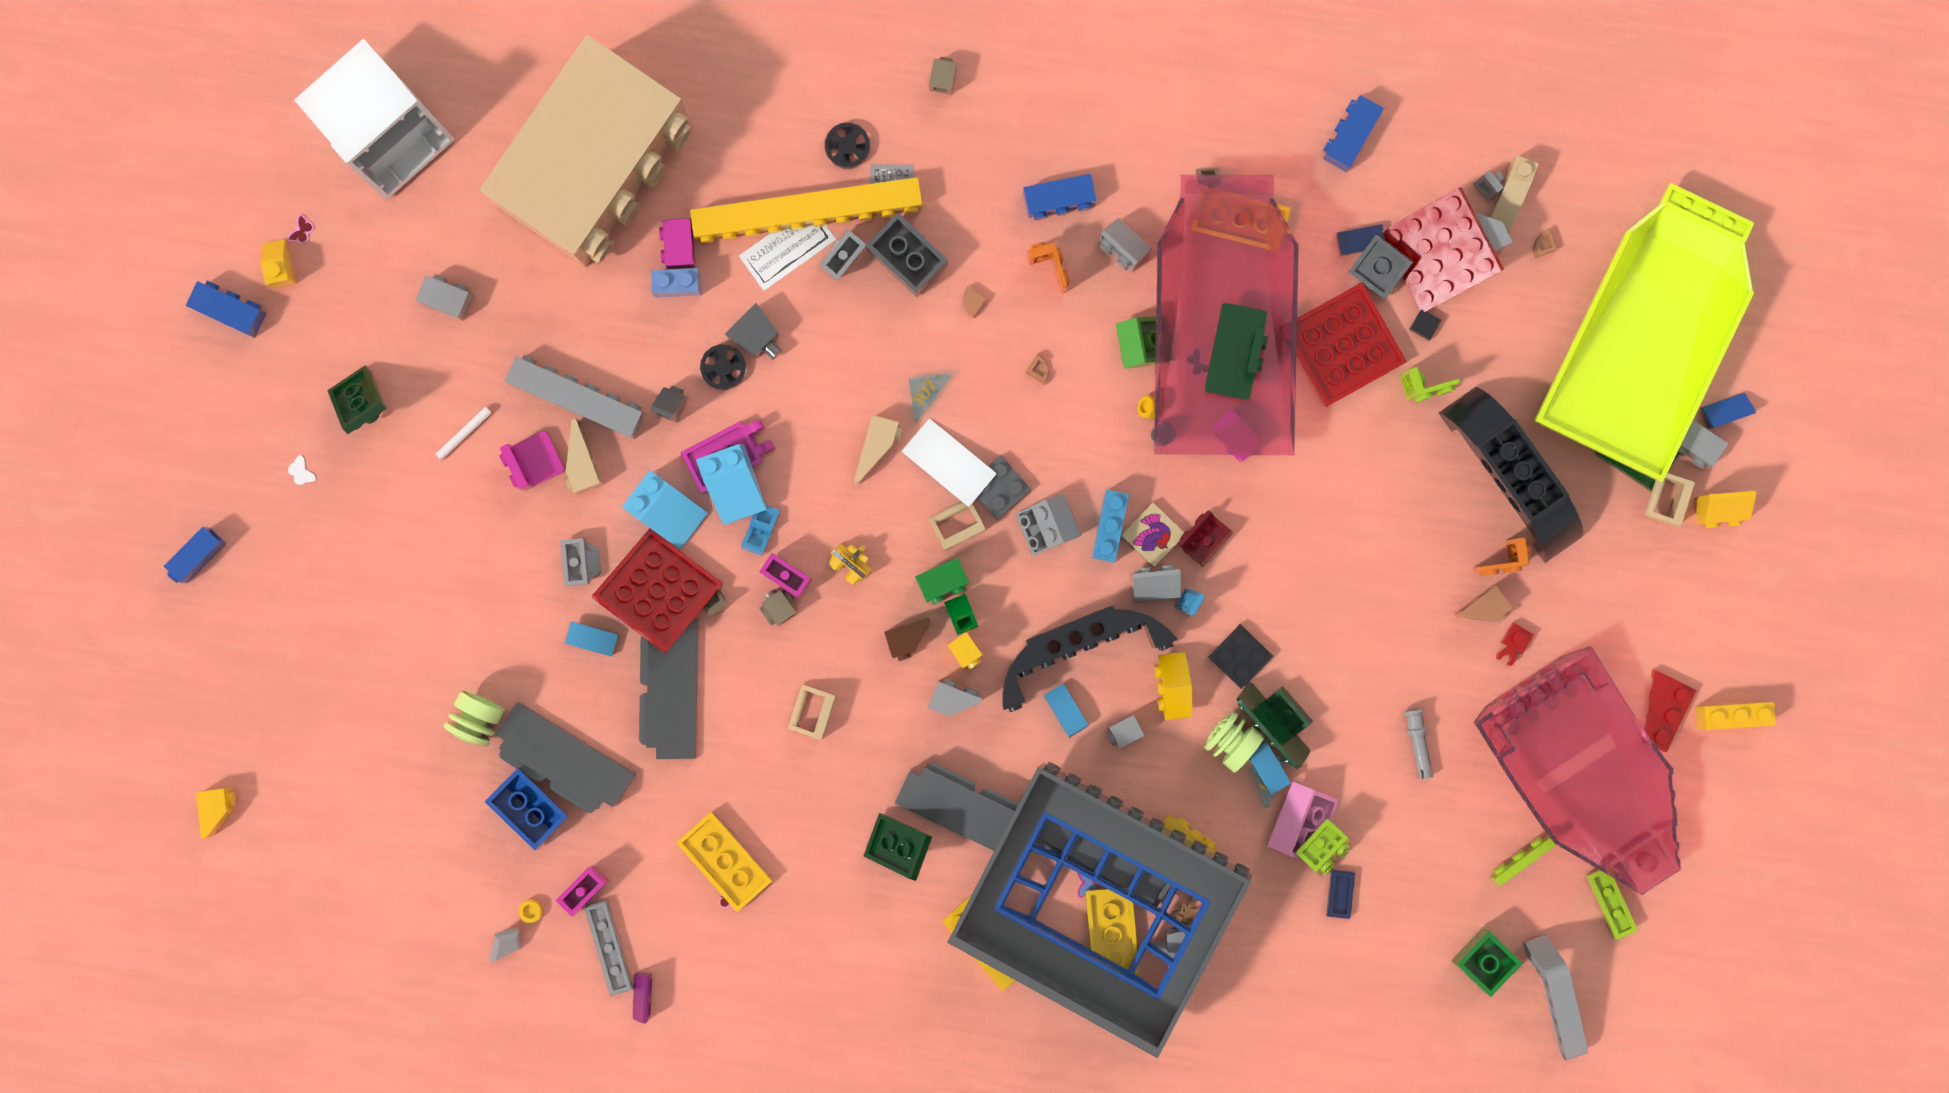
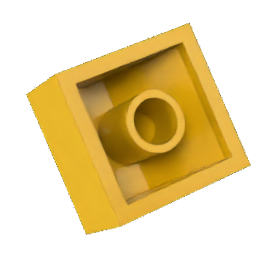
[1694,491,1756,529]

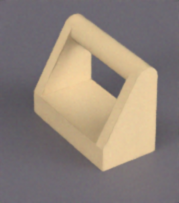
[1644,473,1695,527]
[928,501,986,551]
[788,684,837,740]

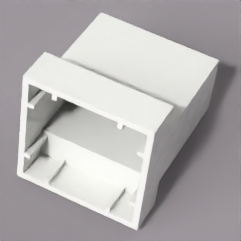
[294,38,455,200]

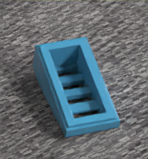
[1175,589,1205,616]

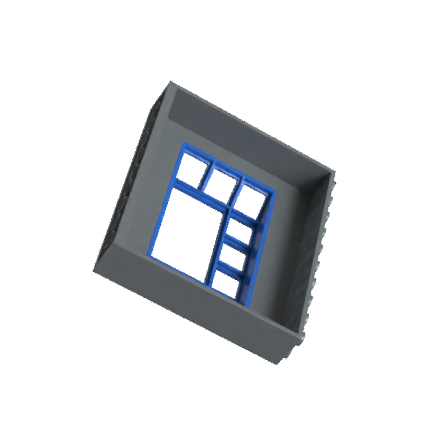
[947,762,1252,1058]

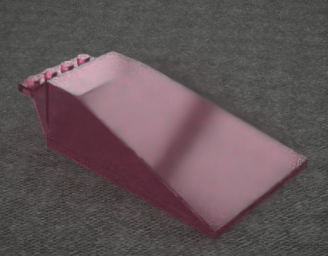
[1154,175,1299,456]

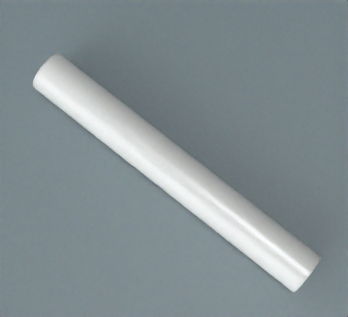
[435,406,492,460]

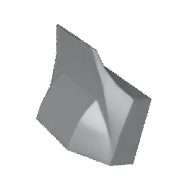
[560,538,601,587]

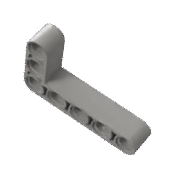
[1523,934,1588,1061]

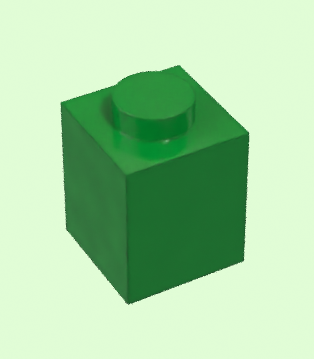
[944,594,979,635]

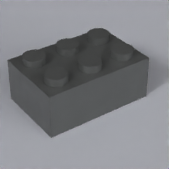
[866,213,948,298]

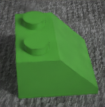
[1116,316,1174,369]

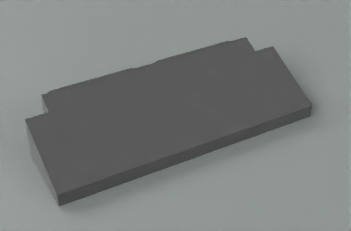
[639,620,698,759]
[495,702,636,813]
[895,763,1019,851]
[1036,821,1171,906]

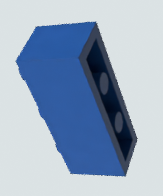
[1323,95,1384,172]
[1023,174,1097,220]
[185,280,267,338]

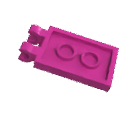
[680,419,775,493]

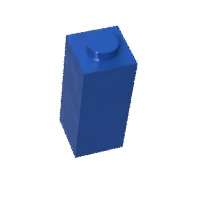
[163,527,227,583]

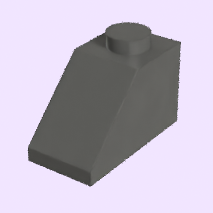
[650,385,688,423]

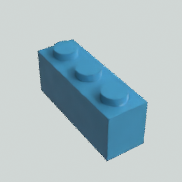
[1091,490,1129,563]

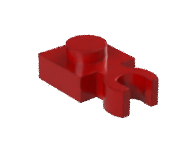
[1496,623,1534,666]

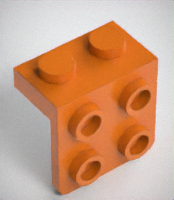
[1027,242,1070,294]
[1473,537,1531,576]

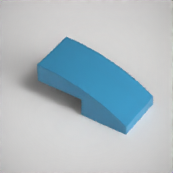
[741,505,780,556]
[564,621,618,657]
[1044,684,1089,738]
[1249,741,1291,795]

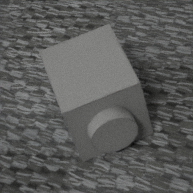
[1106,714,1144,748]

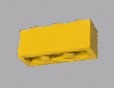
[1696,702,1776,730]

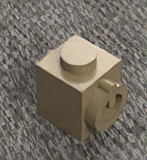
[759,589,798,626]

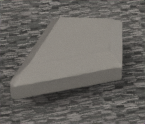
[490,928,522,962]

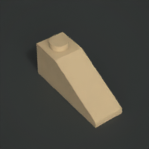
[1490,155,1539,233]
[854,415,902,484]
[565,419,603,495]

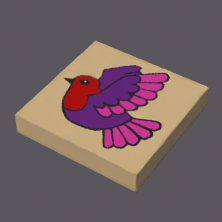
[1121,502,1184,567]

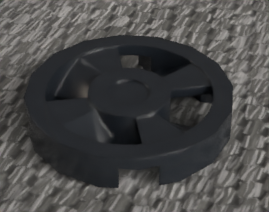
[825,122,870,169]
[700,344,746,390]

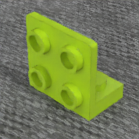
[1399,367,1461,403]
[1296,819,1351,876]

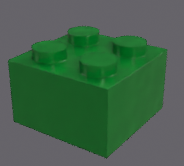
[915,557,969,605]
[1451,927,1523,997]

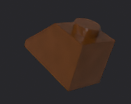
[884,618,930,661]

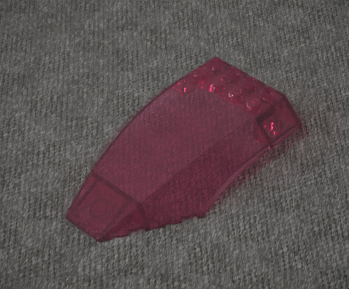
[1474,646,1681,895]

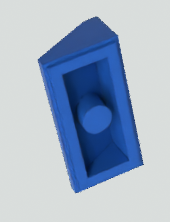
[1701,393,1756,429]

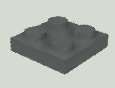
[1348,234,1414,299]
[977,455,1031,520]

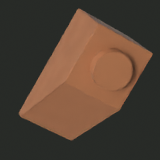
[1455,586,1513,623]

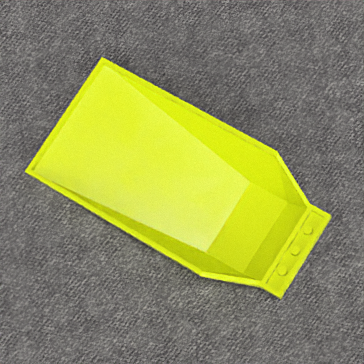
[1534,183,1754,482]

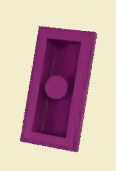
[633,973,652,1023]

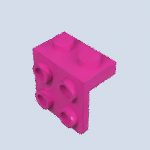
[499,431,565,491]

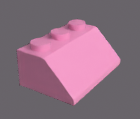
[1267,782,1339,860]

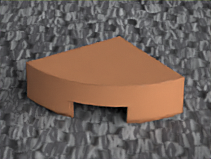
[1533,229,1558,258]
[963,286,986,318]
[1026,353,1048,385]

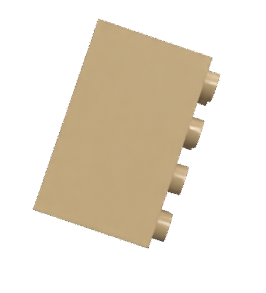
[479,34,692,267]

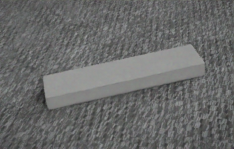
[584,899,634,996]

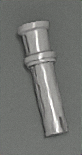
[1403,708,1434,780]

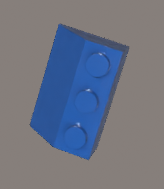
[485,768,568,851]

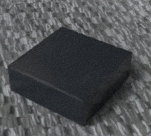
[1409,309,1441,341]

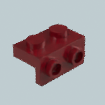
[1178,510,1233,567]

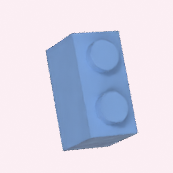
[651,268,701,298]

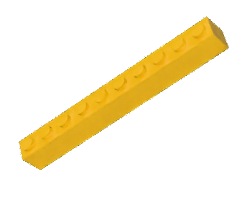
[690,177,922,243]

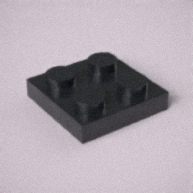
[1208,624,1273,689]

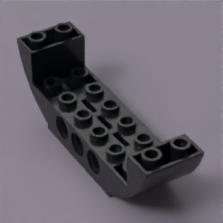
[1438,387,1583,563]
[1002,605,1178,712]

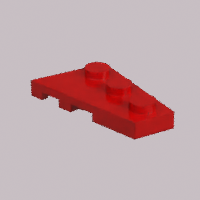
[1643,670,1697,752]

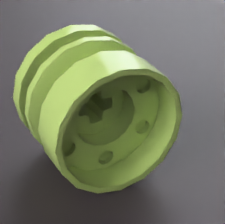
[443,690,505,746]
[1203,710,1265,773]

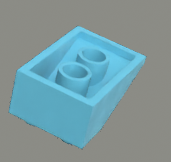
[696,444,767,525]
[622,470,708,550]

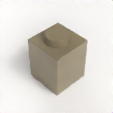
[929,57,957,95]

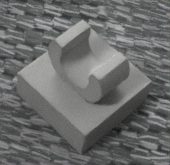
[1473,170,1505,201]

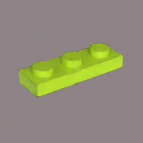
[1490,836,1556,886]
[1586,866,1638,940]

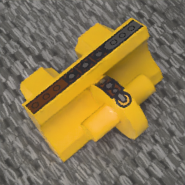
[828,544,873,585]

